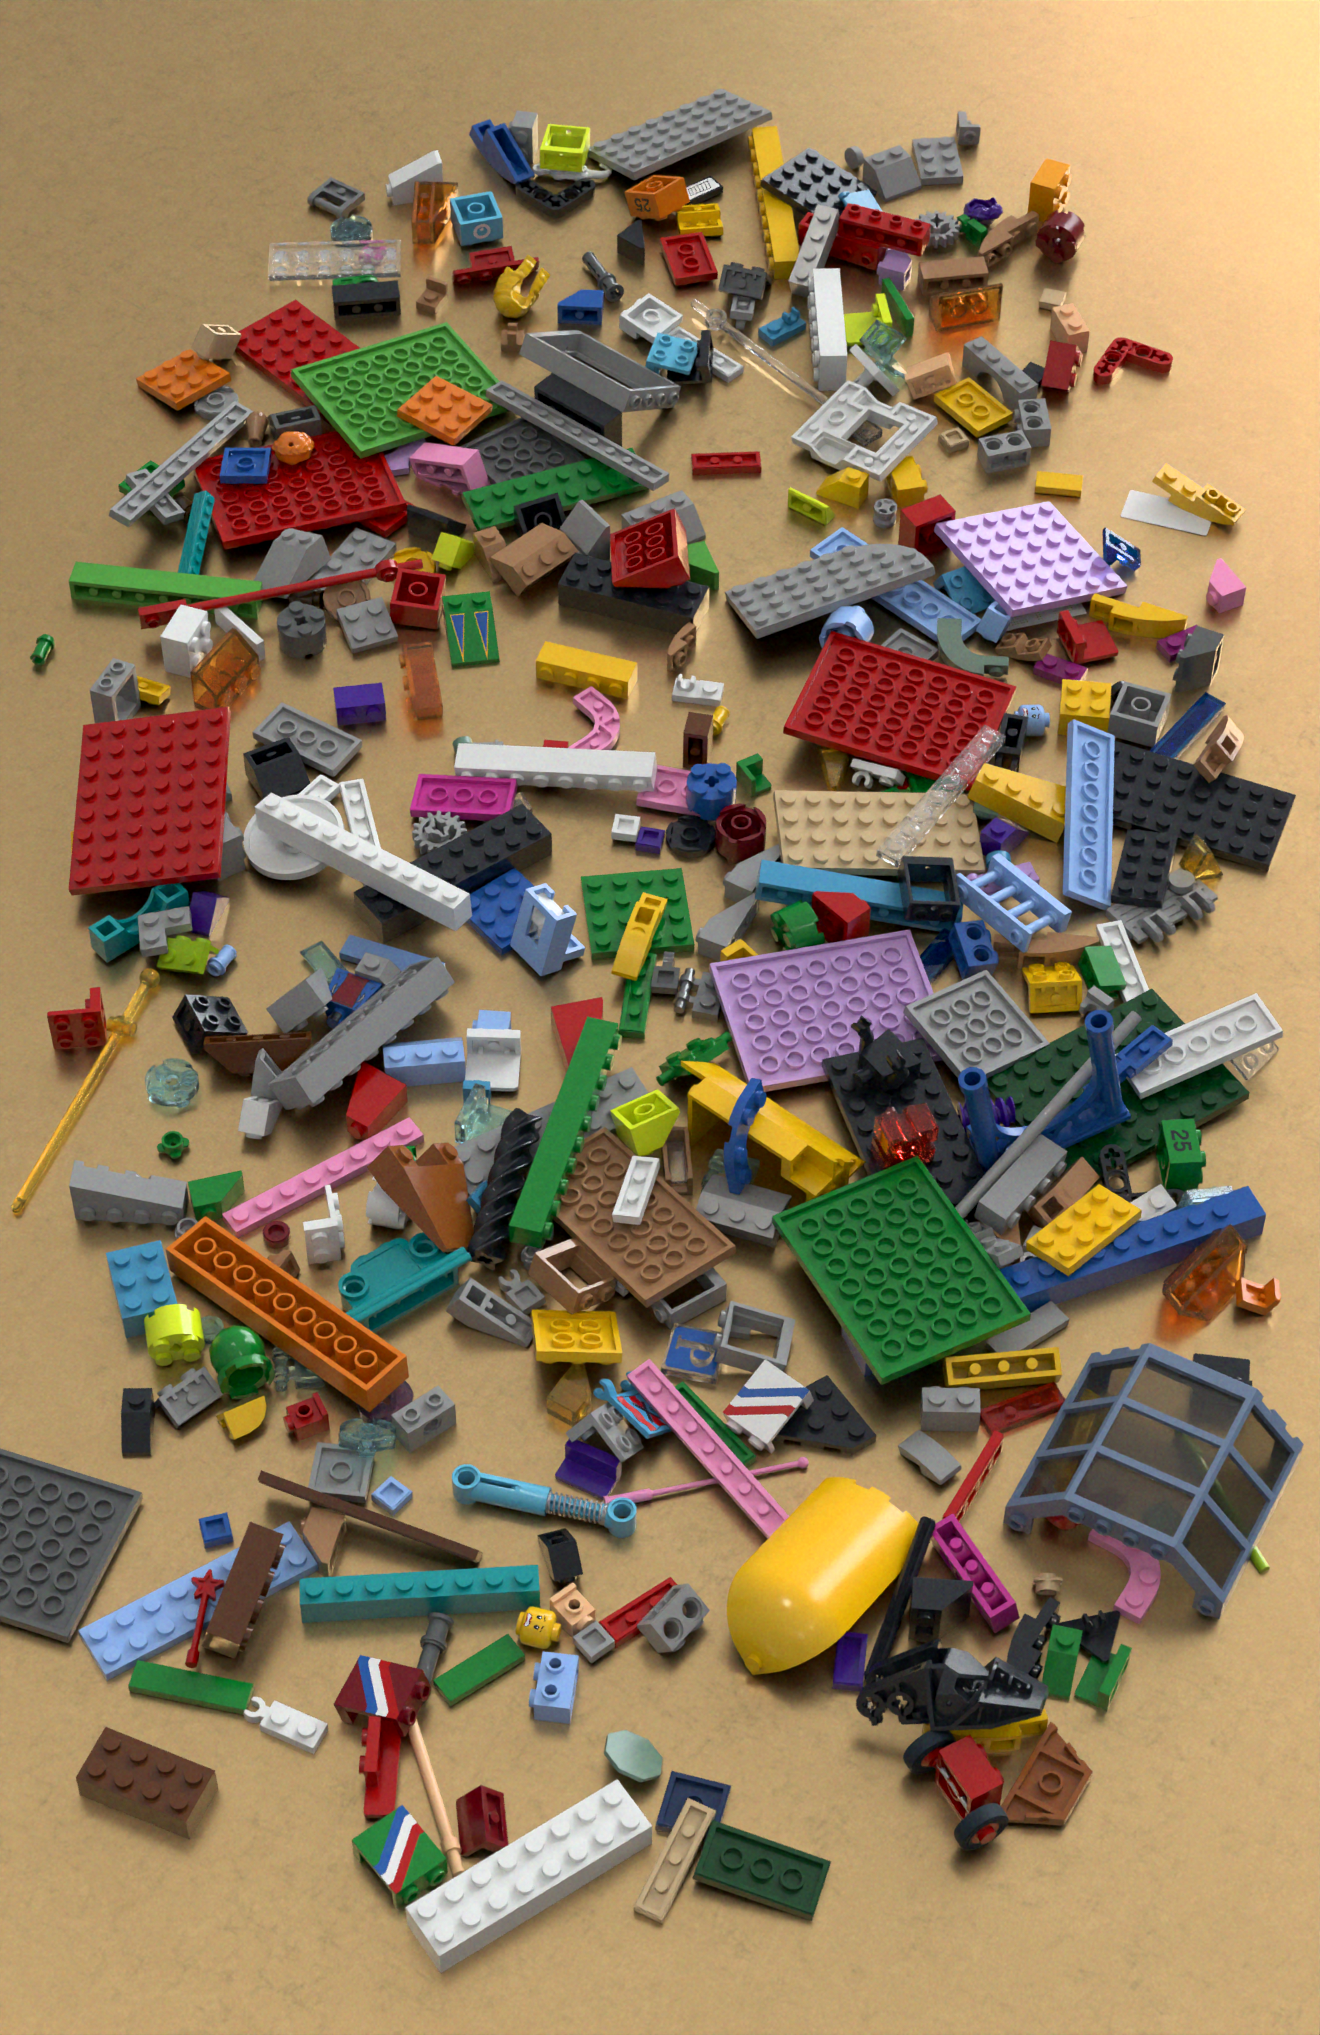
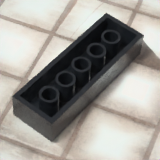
[558,553,709,635]

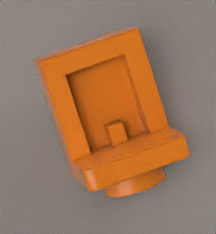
[1235,1278,1281,1316]

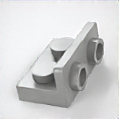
[155,1367,224,1428]

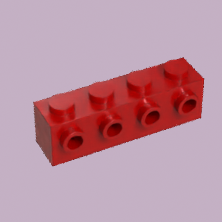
[838,203,931,257]
[798,212,886,271]

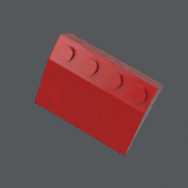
[610,508,690,588]

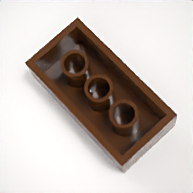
[202,1522,286,1659]
[76,1727,218,1840]

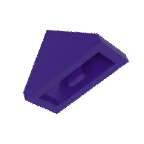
[189,891,230,937]

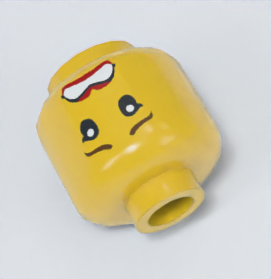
[515,1606,562,1649]

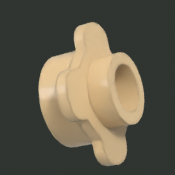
[1032,1573,1063,1595]

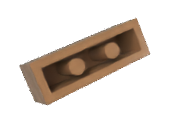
[918,256,989,296]

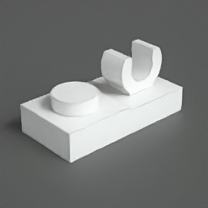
[672,674,724,707]
[851,758,905,789]

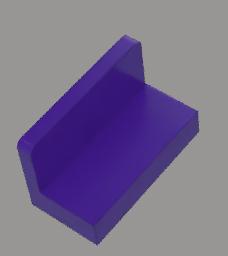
[555,1439,622,1500]

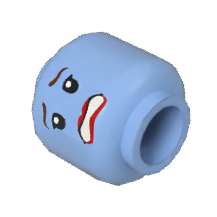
[1014,704,1050,736]

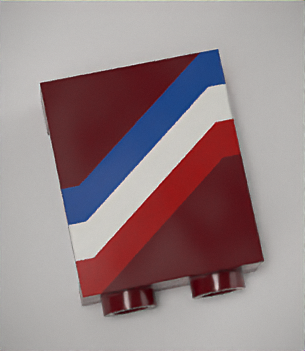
[333,1655,431,1737]

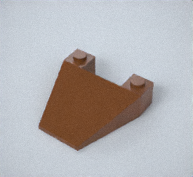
[367,1142,474,1252]

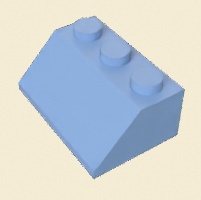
[382,1037,466,1086]

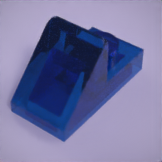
[1102,527,1141,571]

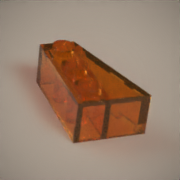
[411,182,459,244]
[398,641,443,721]

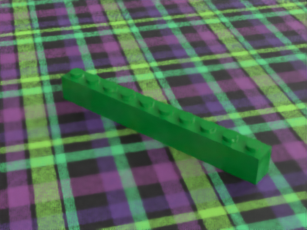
[509,1017,622,1249]

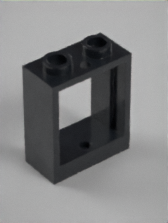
[897,856,960,922]

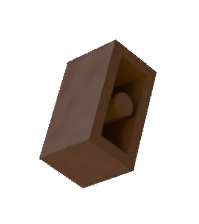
[683,712,713,769]

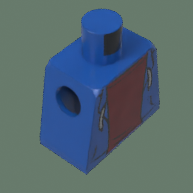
[325,968,382,1029]

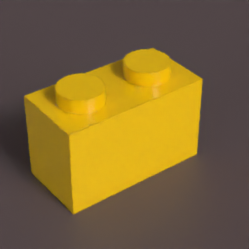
[885,456,928,508]

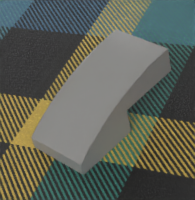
[898,1430,962,1485]

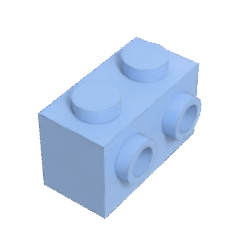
[529,1651,579,1724]

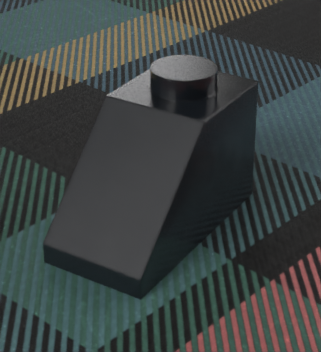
[121,1388,156,1456]
[537,1528,583,1583]

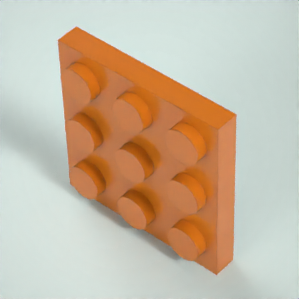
[136,349,231,411]
[397,376,493,446]

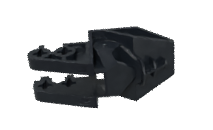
[856,1639,1049,1731]

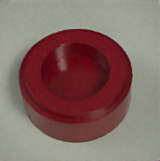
[263,1221,291,1249]

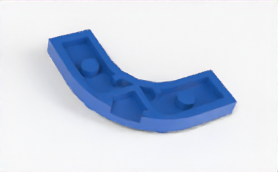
[724,1078,766,1195]

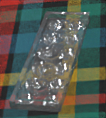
[268,239,401,281]

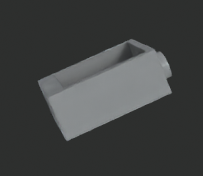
[90,658,141,723]
[650,1268,727,1330]
[712,1301,796,1373]

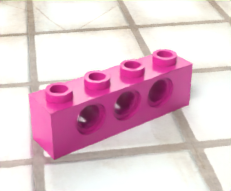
[931,1514,1020,1633]

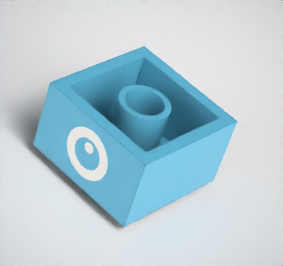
[450,191,503,246]

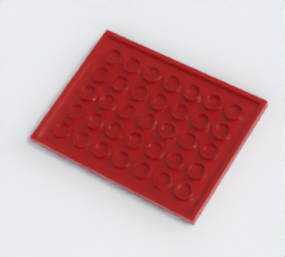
[193,431,406,549]
[783,631,1017,791]
[68,707,231,896]

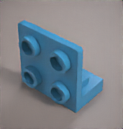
[933,566,995,614]

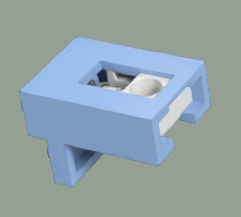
[510,883,585,976]

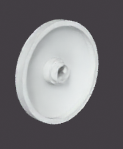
[243,794,345,880]

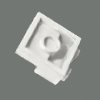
[619,293,683,343]

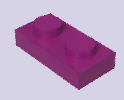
[1156,625,1198,663]
[1033,654,1088,685]

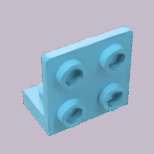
[645,333,698,375]

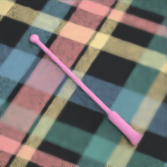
[603,1457,809,1503]

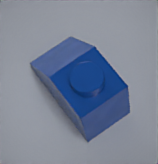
[557,289,604,325]

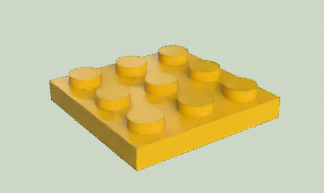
[531,1309,622,1365]

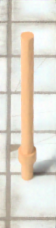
[408,1719,465,1877]

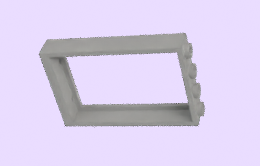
[519,330,681,412]

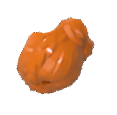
[272,431,314,465]

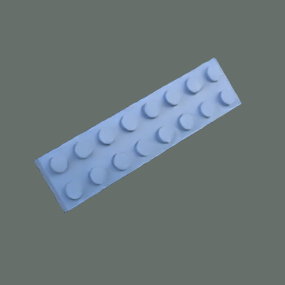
[810,527,982,642]
[1063,719,1115,910]
[78,1521,319,1681]

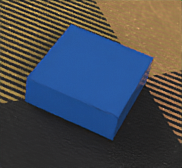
[198,1512,234,1548]

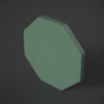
[604,1730,663,1782]

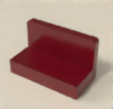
[456,1785,509,1857]

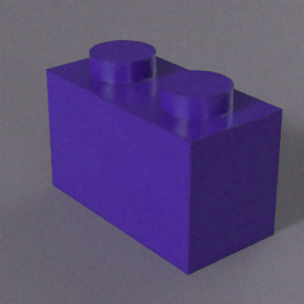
[333,682,386,726]

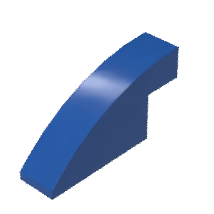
[469,119,535,184]

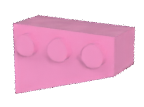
[409,442,490,496]

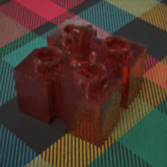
[870,1103,939,1171]

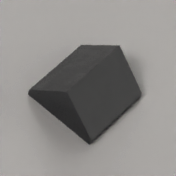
[513,492,566,538]
[407,504,467,544]

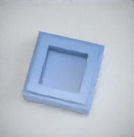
[371,1476,413,1516]

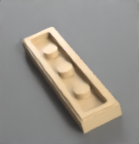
[633,1798,716,1924]

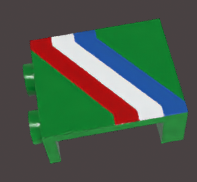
[352,1805,448,1908]

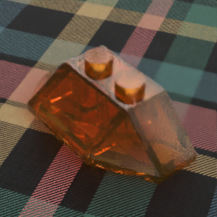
[1162,1224,1248,1321]

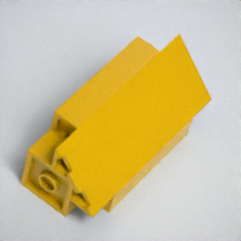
[681,1061,865,1202]

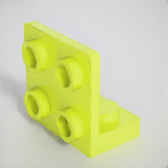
[844,293,892,346]

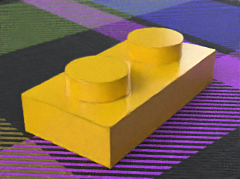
[137,676,171,705]

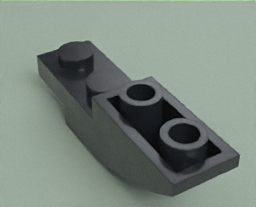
[1006,1597,1061,1679]

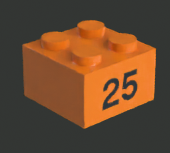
[624,175,690,221]

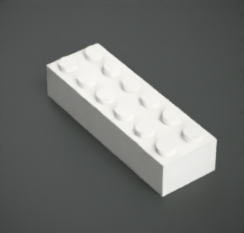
[807,268,847,391]

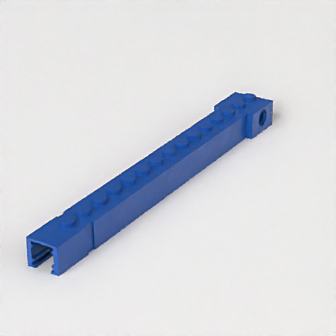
[841,1186,1266,1377]

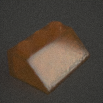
[928,283,1003,332]
[190,628,261,710]

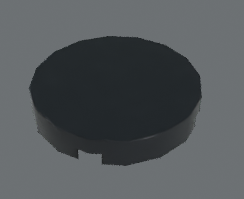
[666,815,715,858]

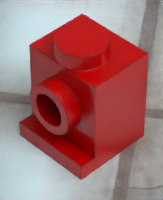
[283,1392,330,1442]

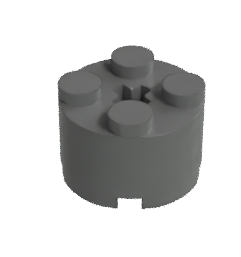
[277,601,327,659]

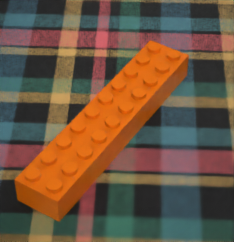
[165,1216,409,1412]

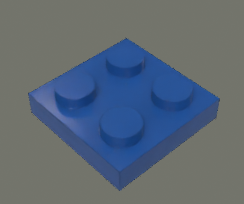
[220,448,272,484]

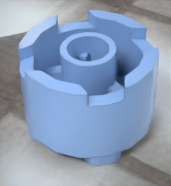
[819,605,874,649]

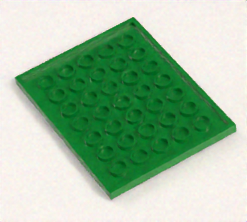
[772,1156,1031,1385]

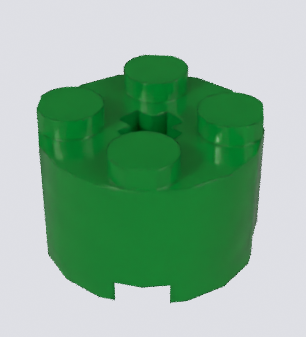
[770,900,825,951]

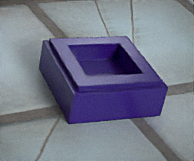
[635,826,665,854]

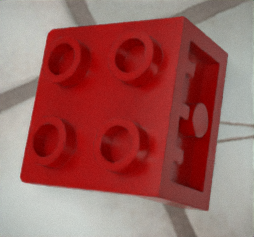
[1057,610,1119,664]
[47,987,107,1049]

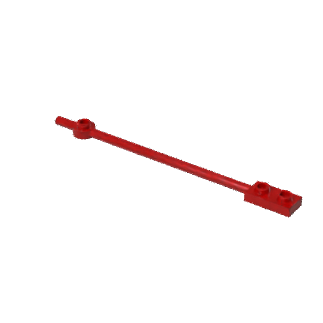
[138,559,423,630]

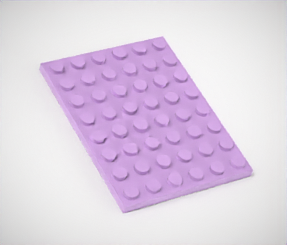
[709,929,942,1092]

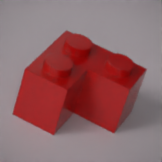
[1041,340,1083,392]

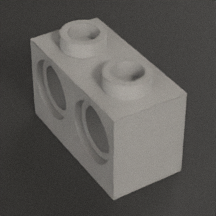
[1013,398,1051,447]
[977,430,1031,474]
[636,1583,710,1653]

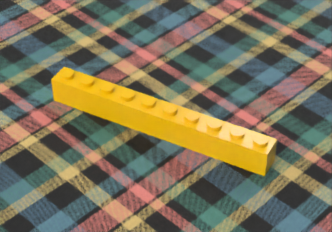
[748,126,799,279]

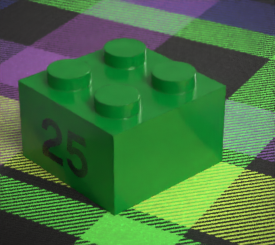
[1156,1119,1206,1196]

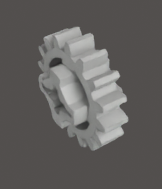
[914,210,960,248]
[412,811,467,854]

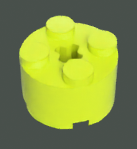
[144,1304,205,1366]

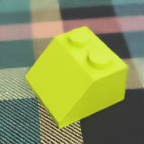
[610,1089,680,1156]

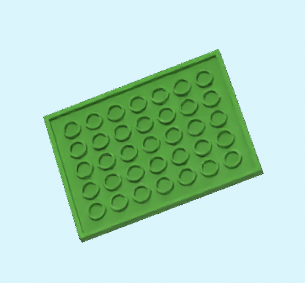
[291,322,510,458]

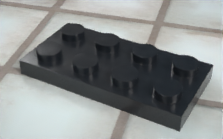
[1111,829,1178,908]

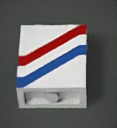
[723,1359,814,1454]

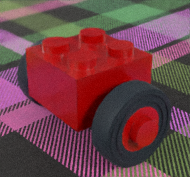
[903,1730,1009,1851]

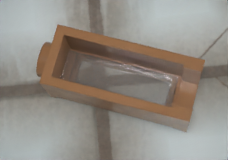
[661,1126,693,1195]

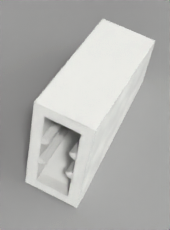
[385,150,444,205]

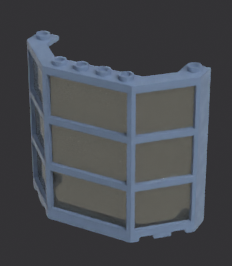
[1003,1343,1304,1619]

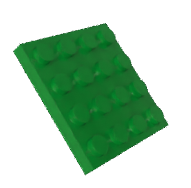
[581,868,695,960]

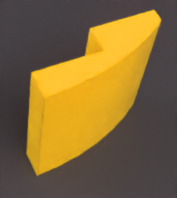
[676,203,724,236]

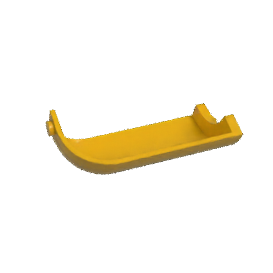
[727,1477,918,1675]

